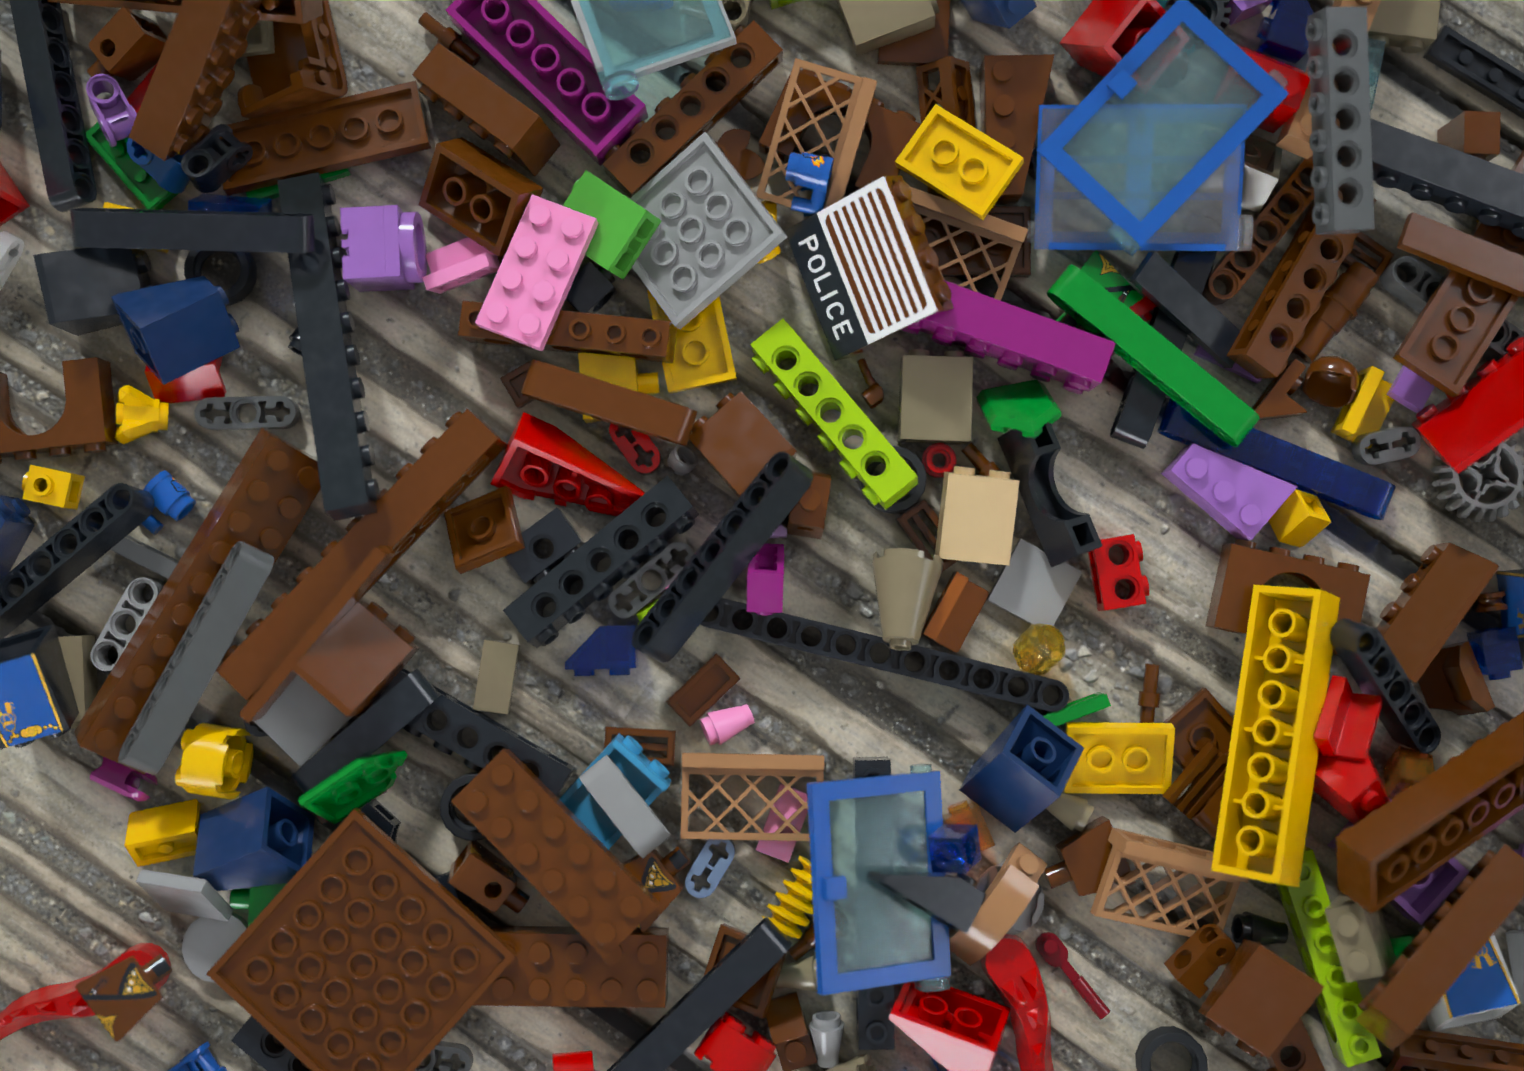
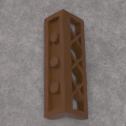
[916,56,976,200]
[1385,1029,1524,1071]

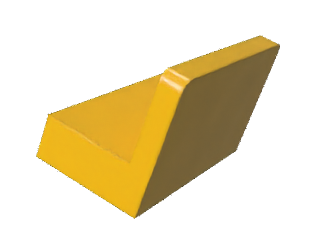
[1330,366,1394,449]
[124,799,201,867]

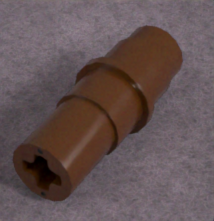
[1292,261,1379,363]

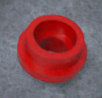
[921,443,957,478]

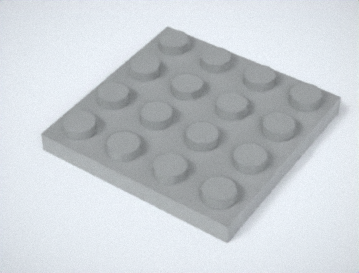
[630,132,788,329]

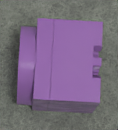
[340,205,427,292]

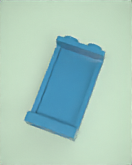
[559,733,671,850]

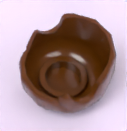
[1302,356,1360,408]

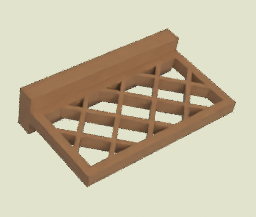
[756,58,877,209]
[909,186,1028,301]
[680,752,824,841]
[1090,827,1249,937]

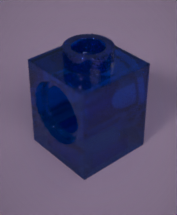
[1467,627,1523,680]
[928,824,981,874]

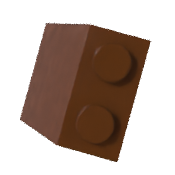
[689,392,797,498]
[292,601,420,717]
[1198,939,1324,1058]

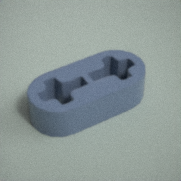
[685,839,735,898]

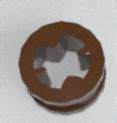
[1474,591,1508,612]

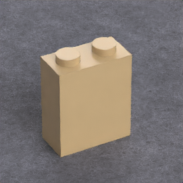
[935,466,1020,566]

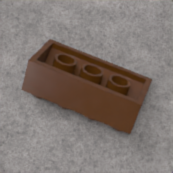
[1377,542,1500,683]

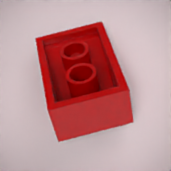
[889,979,1011,1071]

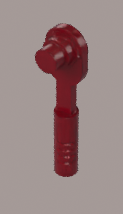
[1036,932,1110,1020]

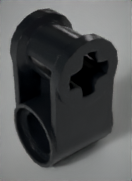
[181,124,253,193]

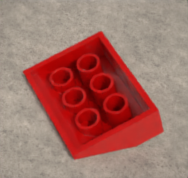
[1411,336,1524,474]

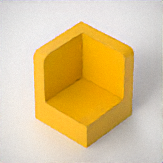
[1268,489,1331,548]

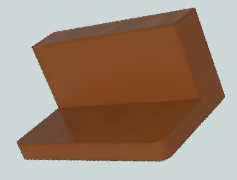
[922,572,989,652]

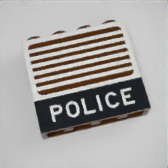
[784,176,954,361]

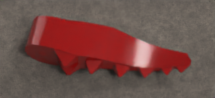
[980,934,1054,1071]
[0,943,171,1040]

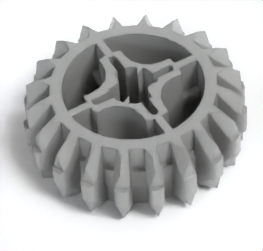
[1431,439,1524,522]

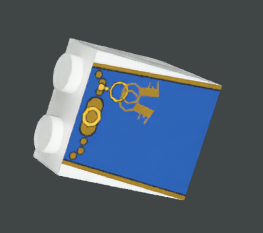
[1416,927,1521,1032]

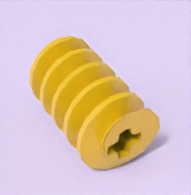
[762,855,813,938]

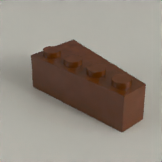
[412,43,561,177]
[979,54,1055,204]

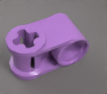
[86,74,137,147]

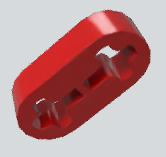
[609,423,661,475]

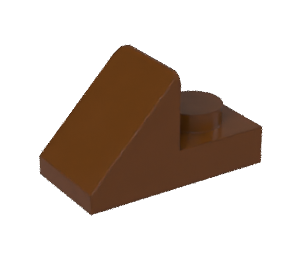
[1251,358,1307,421]
[766,991,817,1071]

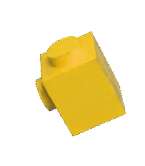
[22,465,85,510]

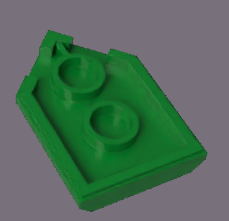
[976,379,1062,438]
[298,751,408,824]

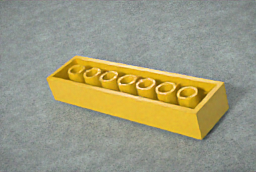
[1211,585,1340,887]

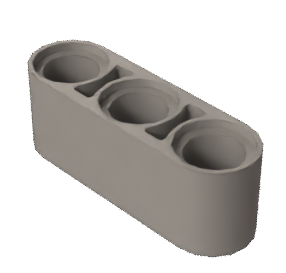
[91,577,165,671]
[579,754,671,858]

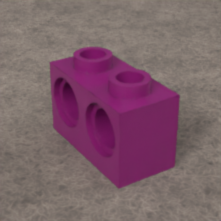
[746,543,784,616]

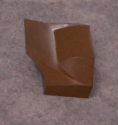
[1418,641,1495,716]

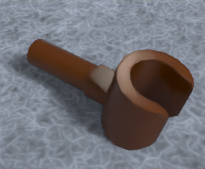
[857,358,884,409]

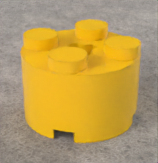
[175,723,253,800]

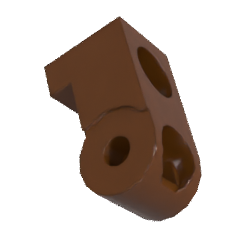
[1164,924,1236,999]

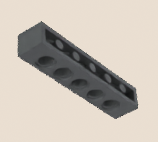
[1305,7,1375,235]

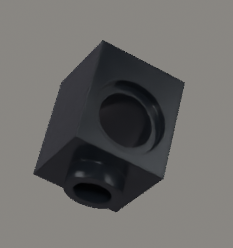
[566,261,617,314]

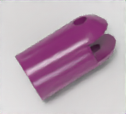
[90,757,158,802]

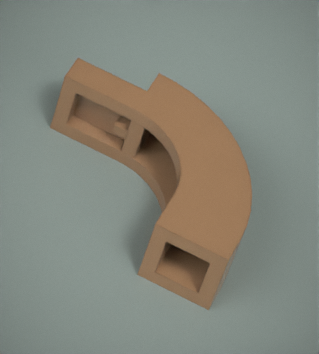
[949,842,1047,966]

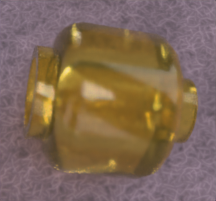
[1012,623,1066,676]

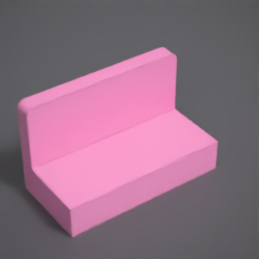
[422,237,500,294]

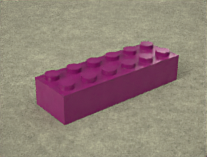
[446,0,648,166]
[902,280,1116,394]

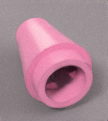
[700,704,755,746]

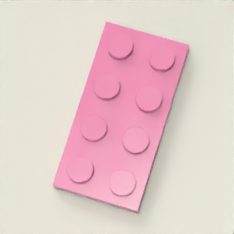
[475,194,599,352]

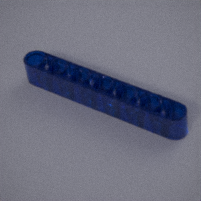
[1157,398,1396,520]

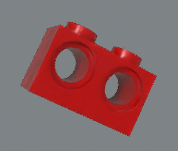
[1088,534,1149,611]

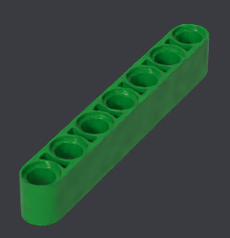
[1047,265,1260,447]

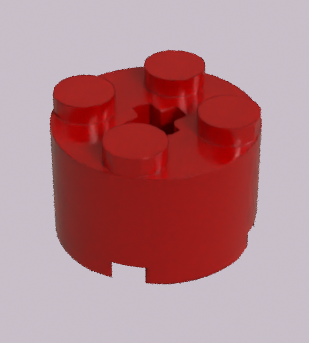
[694,1011,777,1071]

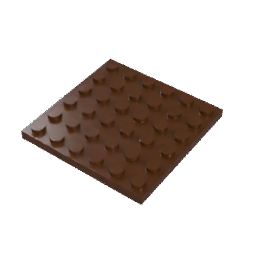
[206,808,518,1071]

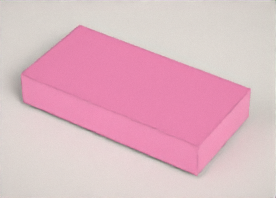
[756,783,808,863]

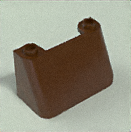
[237,0,348,119]

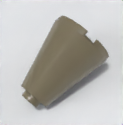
[872,548,943,651]

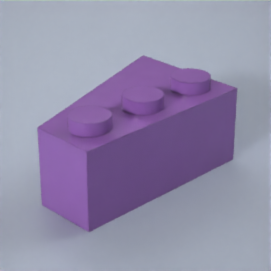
[1161,443,1298,541]

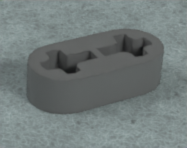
[1352,426,1421,465]

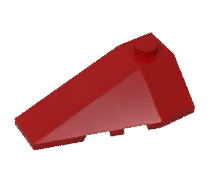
[490,412,645,516]

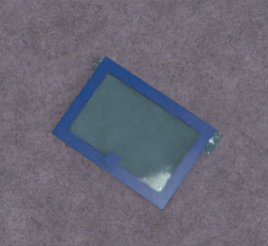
[1036,0,1289,256]
[807,764,951,996]

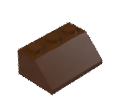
[419,137,543,257]

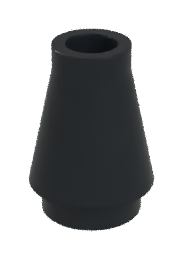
[1231,911,1289,945]

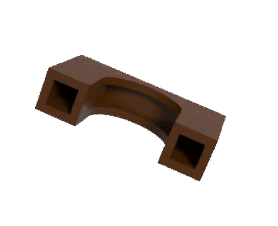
[759,69,921,193]
[0,357,118,464]
[1205,539,1370,656]

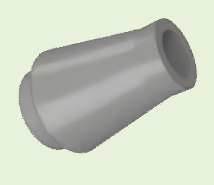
[809,1010,844,1068]

